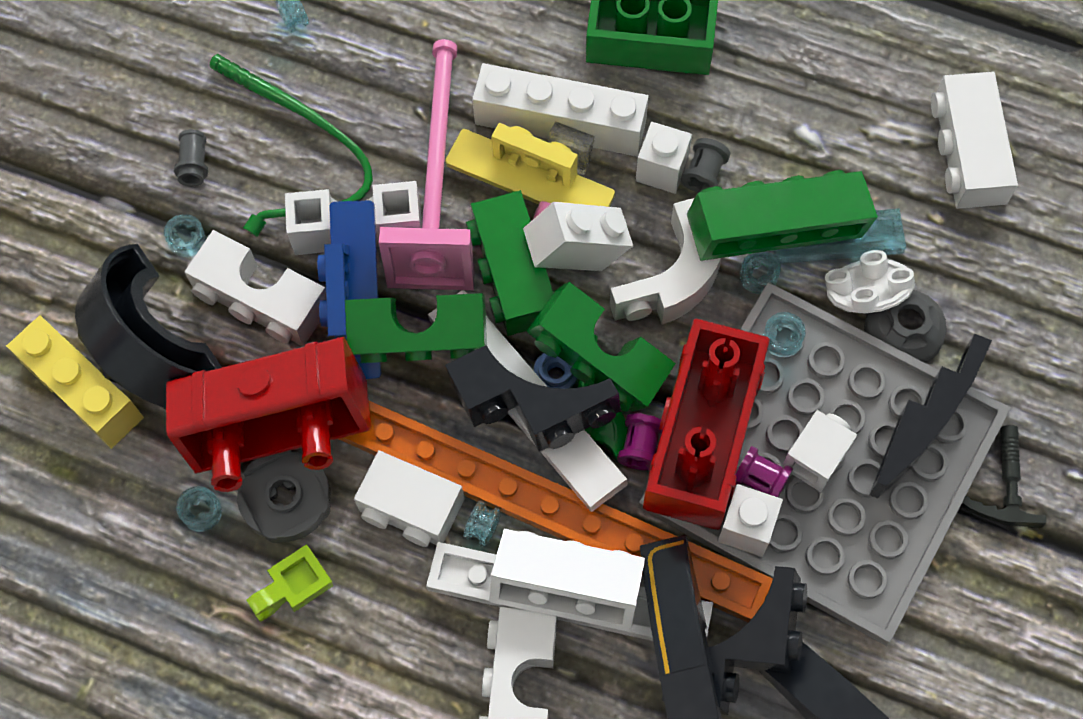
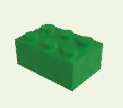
[586,0,718,75]

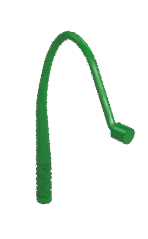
[210,54,373,237]

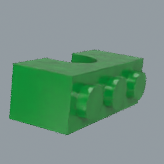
[527,282,676,412]
[345,293,487,363]

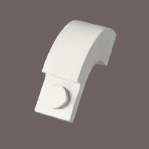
[610,198,721,325]

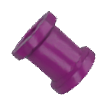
[617,413,662,470]
[735,446,794,498]

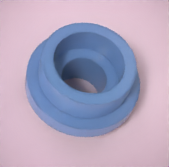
[534,353,577,389]

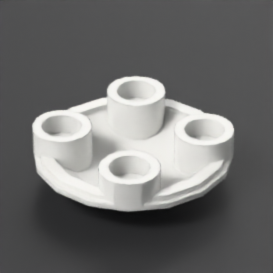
[825,250,915,314]

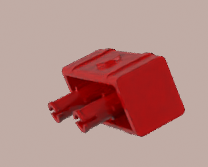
[643,319,770,530]
[166,337,371,492]

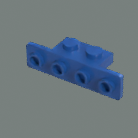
[317,200,381,379]

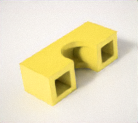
[6,315,144,449]

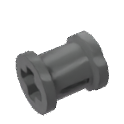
[680,138,731,193]

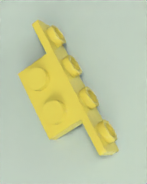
[445,123,615,207]

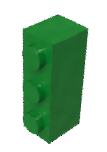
[466,190,553,336]

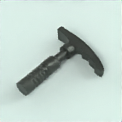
[961,425,1046,528]

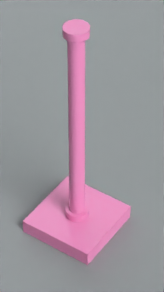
[379,39,475,290]

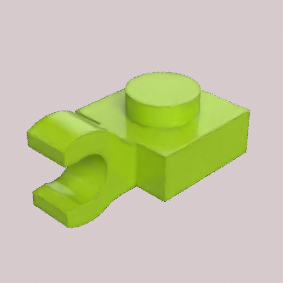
[246,544,334,622]

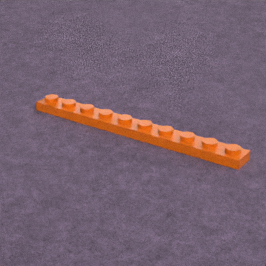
[338,401,773,623]

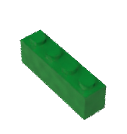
[686,170,878,261]

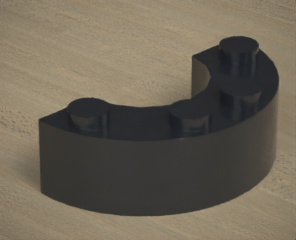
[75,244,222,410]

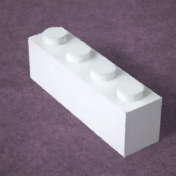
[472,63,649,157]

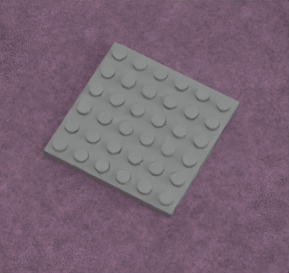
[638,282,1011,646]

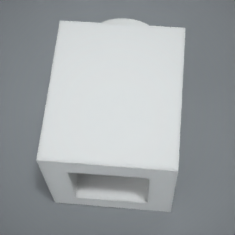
[636,121,692,194]
[782,410,857,492]
[718,484,783,557]

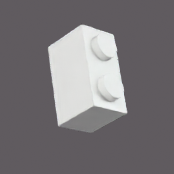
[523,202,633,271]
[354,450,465,547]

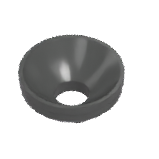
[864,290,947,363]

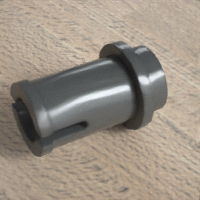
[174,129,208,187]

